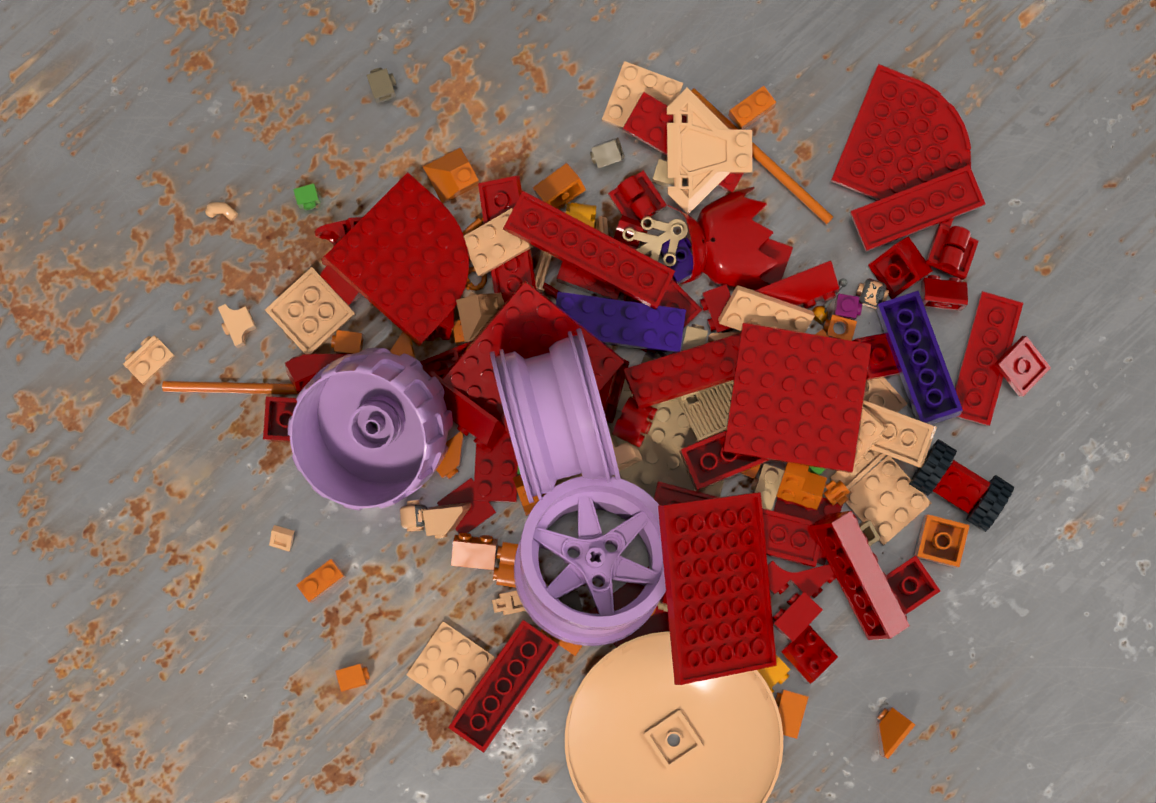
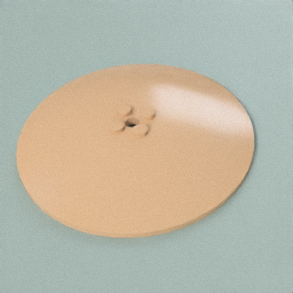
[565,631,783,803]

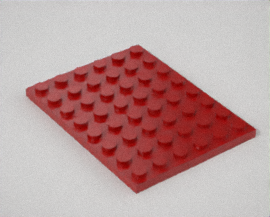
[658,492,777,685]

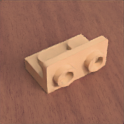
[123,335,175,385]

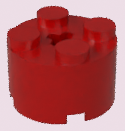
[612,397,658,448]

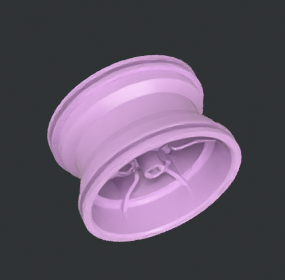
[490,328,620,503]
[514,476,666,646]

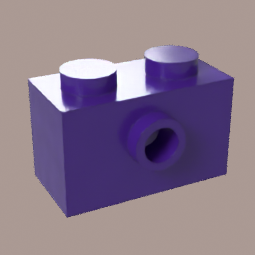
[660,236,693,284]

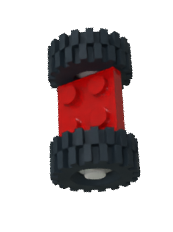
[909,439,1014,532]

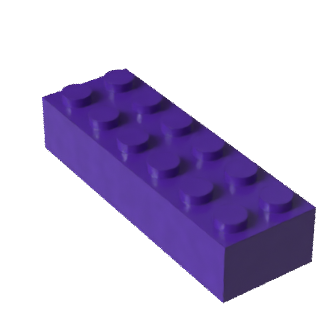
[876,290,963,425]
[556,292,686,353]

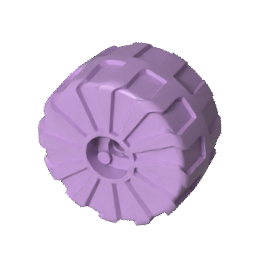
[288,348,453,510]

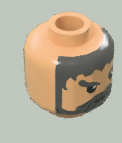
[856,278,889,309]
[400,500,427,532]

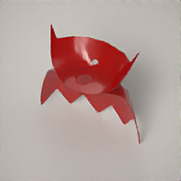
[667,187,778,290]

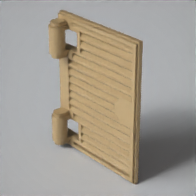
[677,380,734,442]

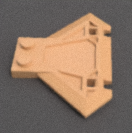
[667,87,752,214]

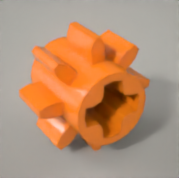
[823,480,850,506]

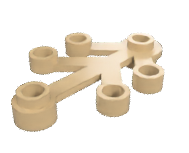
[623,216,688,266]

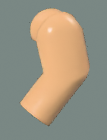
[205,202,238,222]

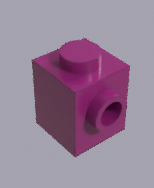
[833,293,862,320]

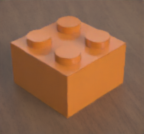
[914,514,970,568]

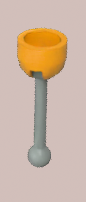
[812,278,847,324]

